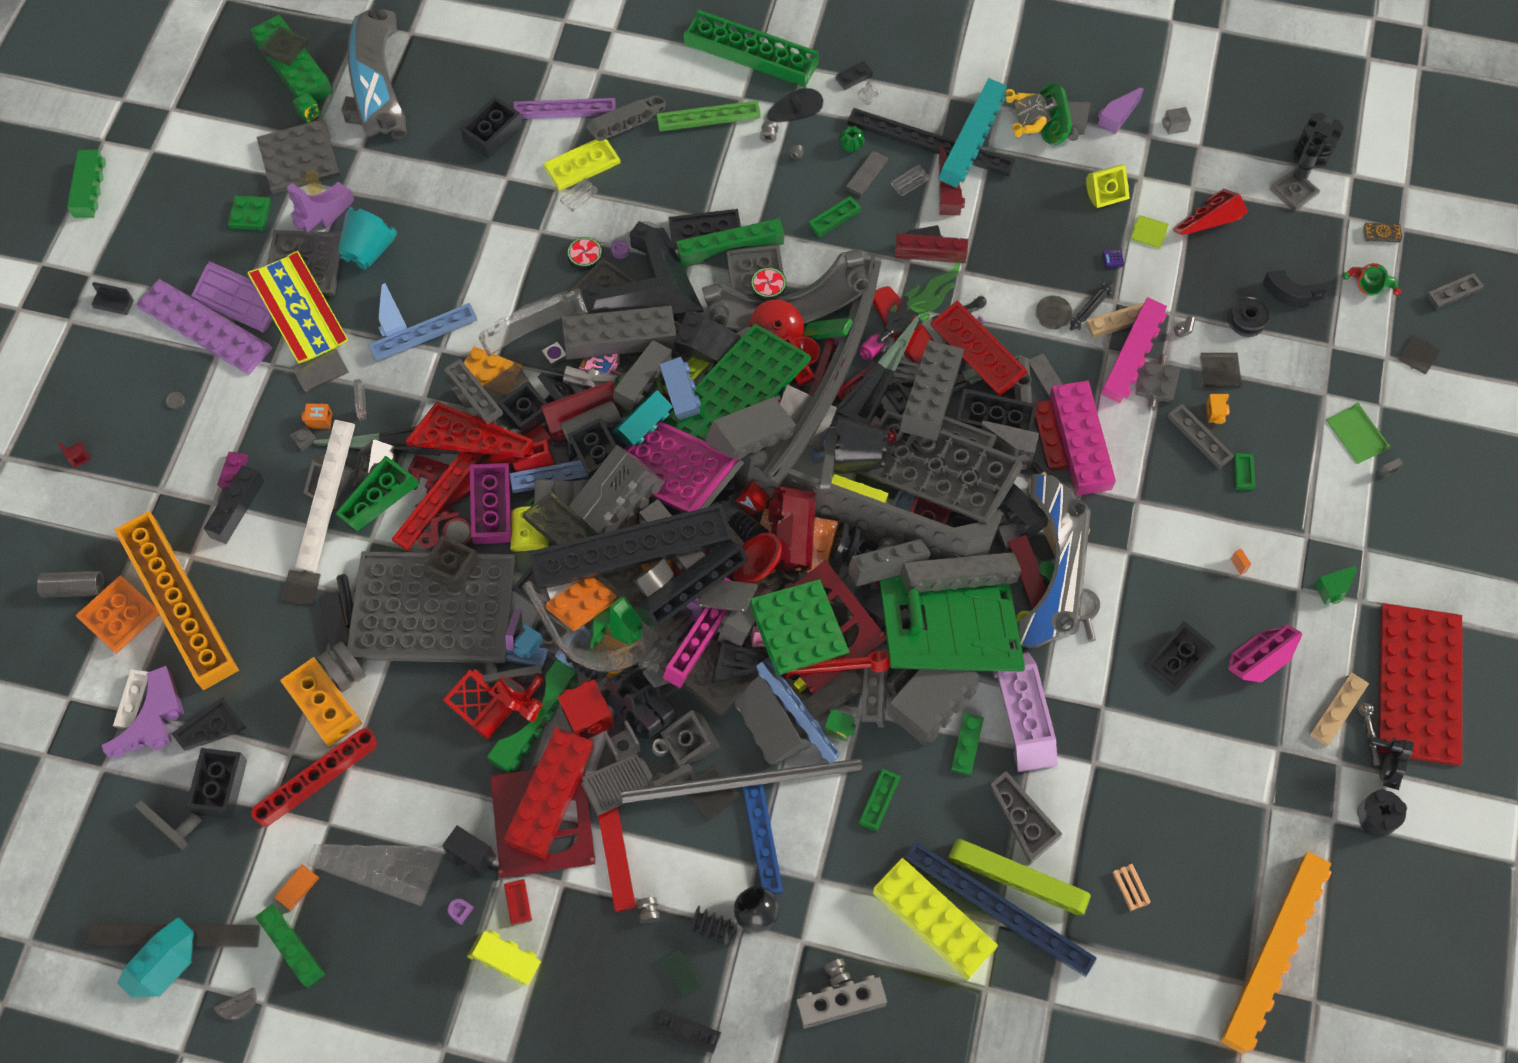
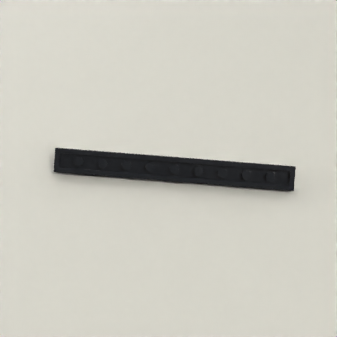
[847,108,1015,177]

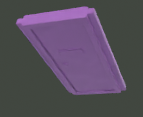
[191,261,273,333]

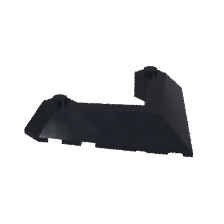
[573,221,704,316]

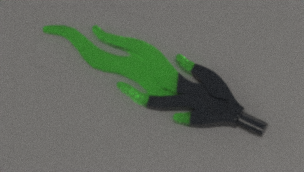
[877,262,960,345]

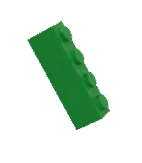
[67,150,106,218]
[255,903,325,988]

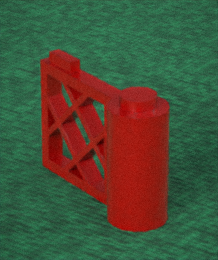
[442,669,513,740]

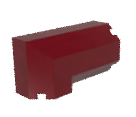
[768,487,816,572]

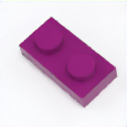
[217,452,248,489]

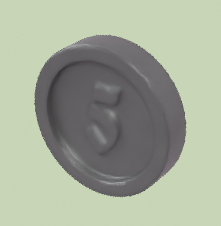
[166,392,185,410]

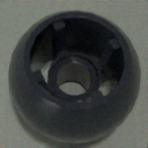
[733,886,780,933]

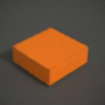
[1231,549,1251,575]

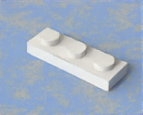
[113,669,148,730]

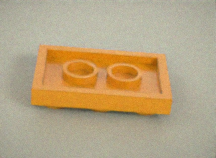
[464,346,523,397]

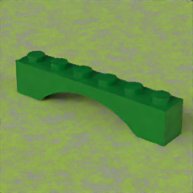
[676,218,784,267]
[487,660,579,773]

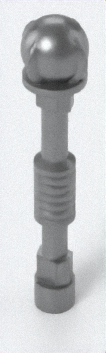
[1358,703,1382,767]

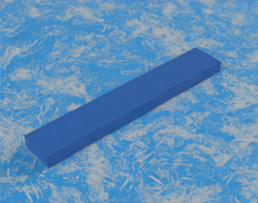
[743,784,783,894]

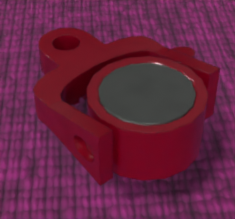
[418,507,471,553]

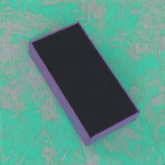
[505,609,522,650]

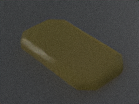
[303,170,323,195]

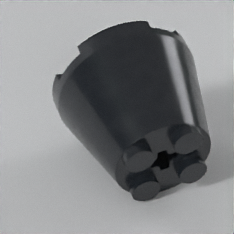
[834,417,888,474]

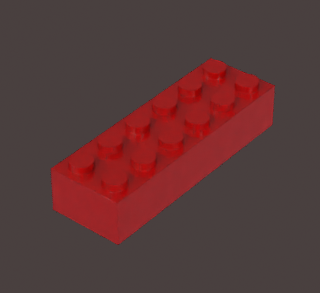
[504,727,595,860]

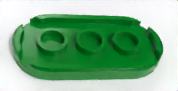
[1039,83,1072,146]

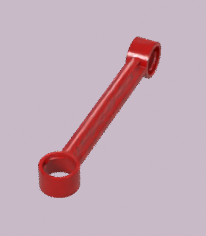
[771,650,890,680]

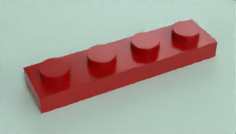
[1032,400,1067,471]

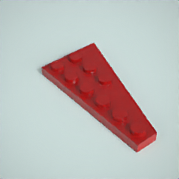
[406,401,533,458]

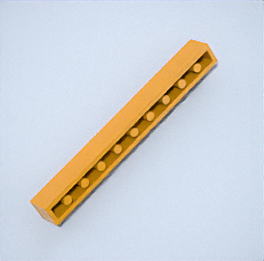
[1220,851,1331,1054]

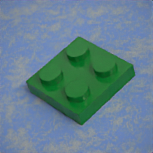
[228,195,271,231]

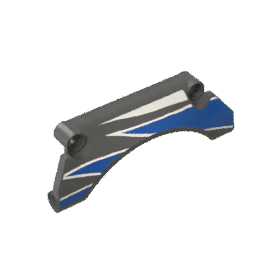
[1017,474,1091,650]

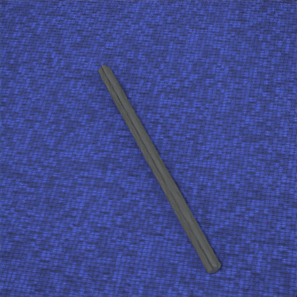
[620,758,863,803]

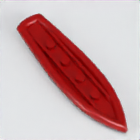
[873,286,934,364]

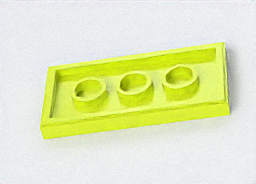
[543,139,621,191]

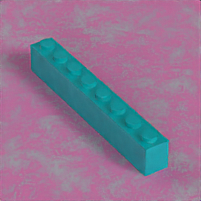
[938,78,1007,188]

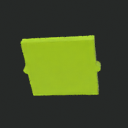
[1131,215,1169,249]

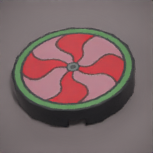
[567,237,603,270]
[751,267,787,301]

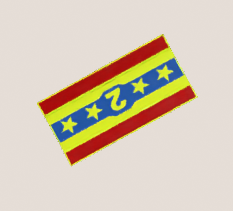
[248,251,348,364]

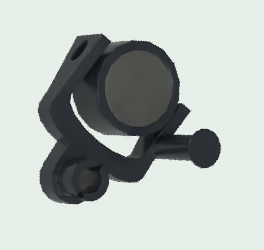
[1368,734,1414,790]

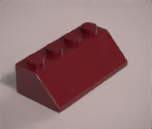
[541,381,622,442]

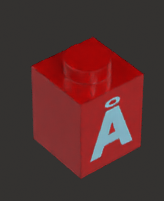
[735,481,770,516]

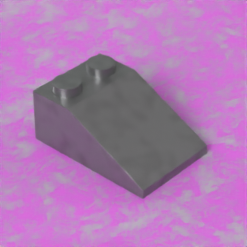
[981,421,1039,470]

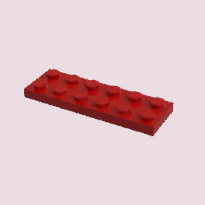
[930,300,1028,396]

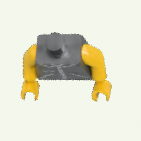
[1005,89,1057,137]

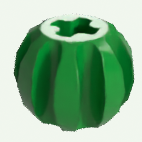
[839,126,865,152]

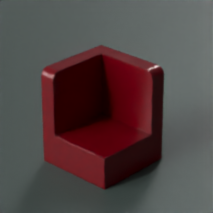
[59,442,91,468]

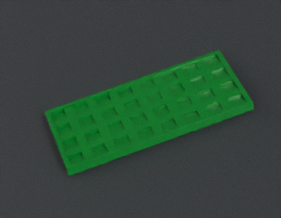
[662,324,811,442]

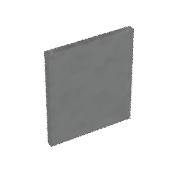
[779,384,836,452]

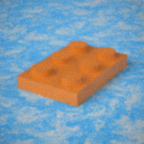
[546,576,618,632]

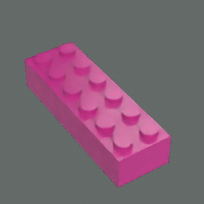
[1049,381,1116,496]

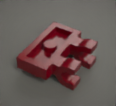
[408,454,450,494]

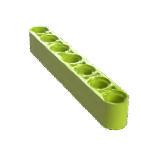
[948,839,1091,916]

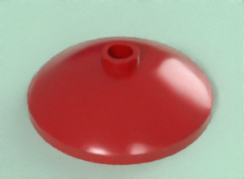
[749,300,804,339]
[732,533,782,583]

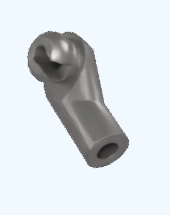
[1174,316,1195,337]

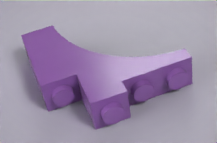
[287,182,354,232]
[102,666,184,758]

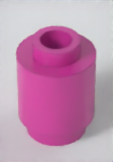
[859,334,886,360]

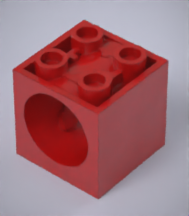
[558,679,615,739]

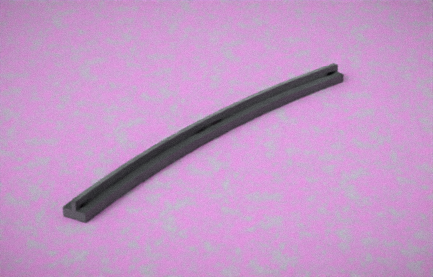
[761,256,881,487]

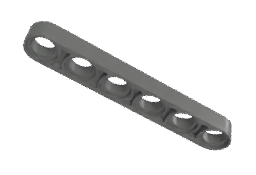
[820,427,837,493]

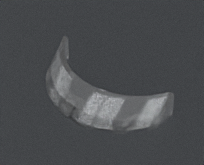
[479,289,588,357]

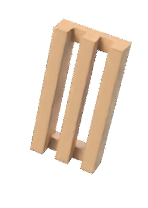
[1112,864,1151,912]

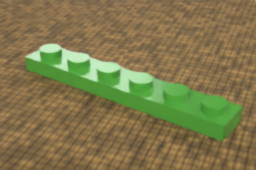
[657,100,761,132]

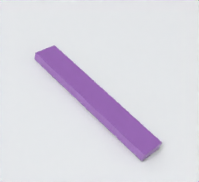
[513,98,616,119]

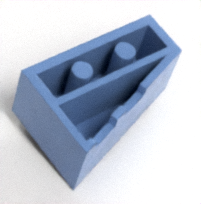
[660,357,701,420]

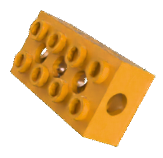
[280,657,363,748]

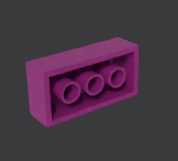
[470,463,511,545]

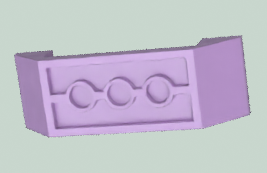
[993,652,1058,773]

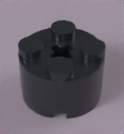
[1357,789,1407,837]

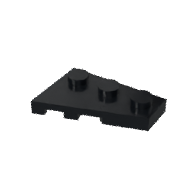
[172,697,247,751]

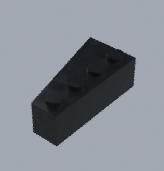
[835,573,910,640]

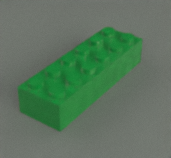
[250,15,333,102]

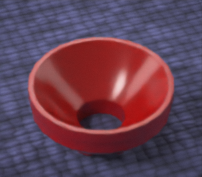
[793,337,820,367]

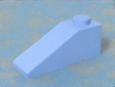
[378,283,407,337]

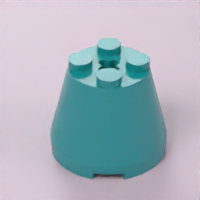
[337,207,398,270]

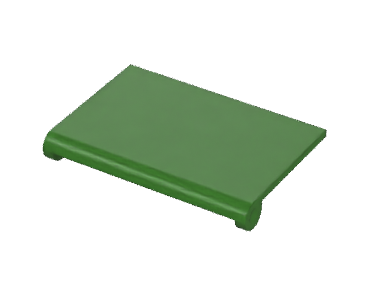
[1326,402,1391,464]

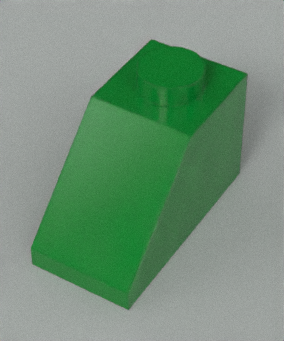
[1314,566,1357,605]
[610,596,643,646]

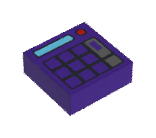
[1103,249,1124,268]

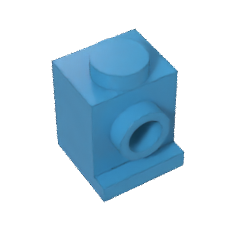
[513,624,543,660]

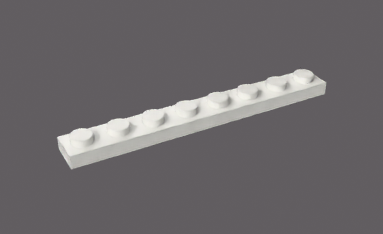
[295,420,355,572]

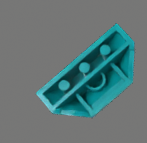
[117,918,194,998]

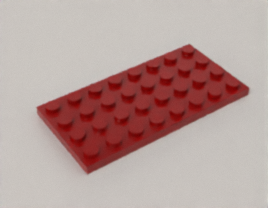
[1377,603,1462,766]

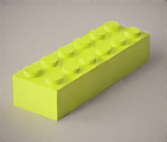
[873,858,998,981]

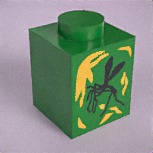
[293,92,321,123]
[824,709,857,742]

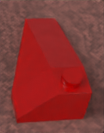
[1173,188,1248,235]

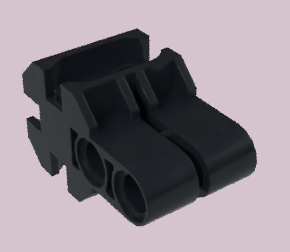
[1293,113,1344,181]
[600,663,677,739]

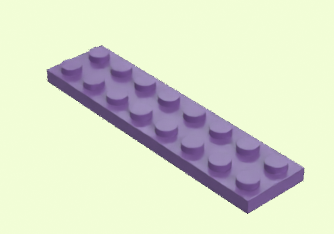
[136,279,272,375]

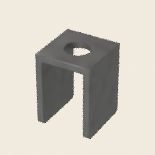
[603,720,641,762]

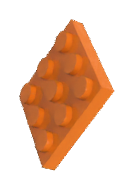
[75,575,160,654]

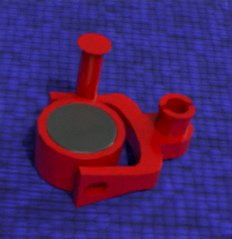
[489,673,545,722]

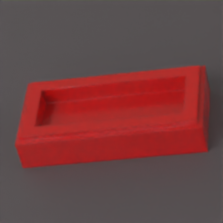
[504,879,532,926]

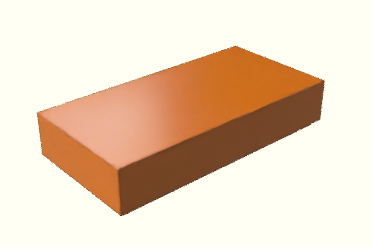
[274,864,319,911]

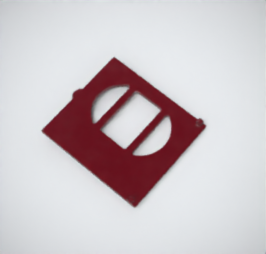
[784,560,887,695]
[491,765,595,878]

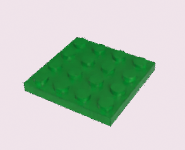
[749,579,850,676]

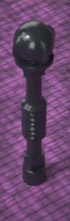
[932,296,987,321]

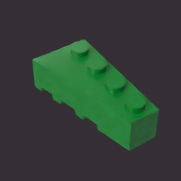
[336,455,420,532]

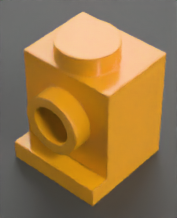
[1206,394,1229,424]

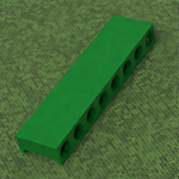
[684,10,819,87]

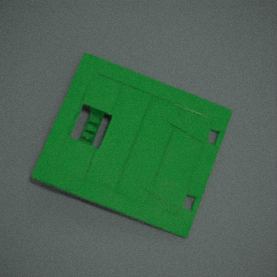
[879,575,1025,672]

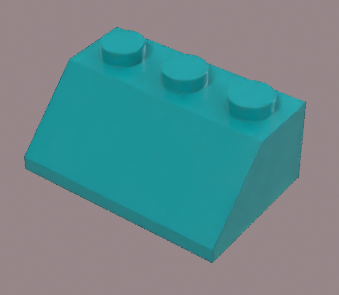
[610,390,673,448]

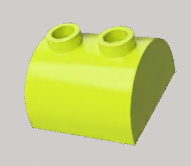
[1086,164,1130,208]
[510,507,550,552]

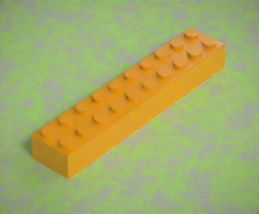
[114,510,240,691]

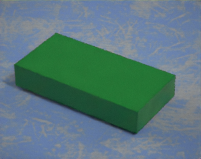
[1233,453,1256,490]

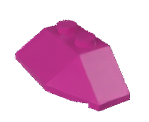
[1228,624,1302,683]

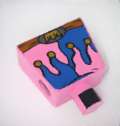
[579,354,626,377]

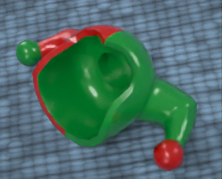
[1342,263,1401,296]

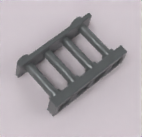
[445,359,503,426]

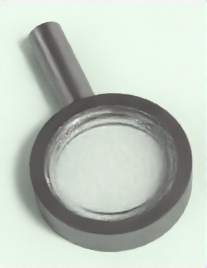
[1080,588,1100,642]

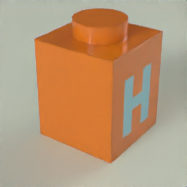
[302,404,332,429]

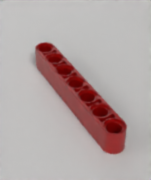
[251,728,377,827]

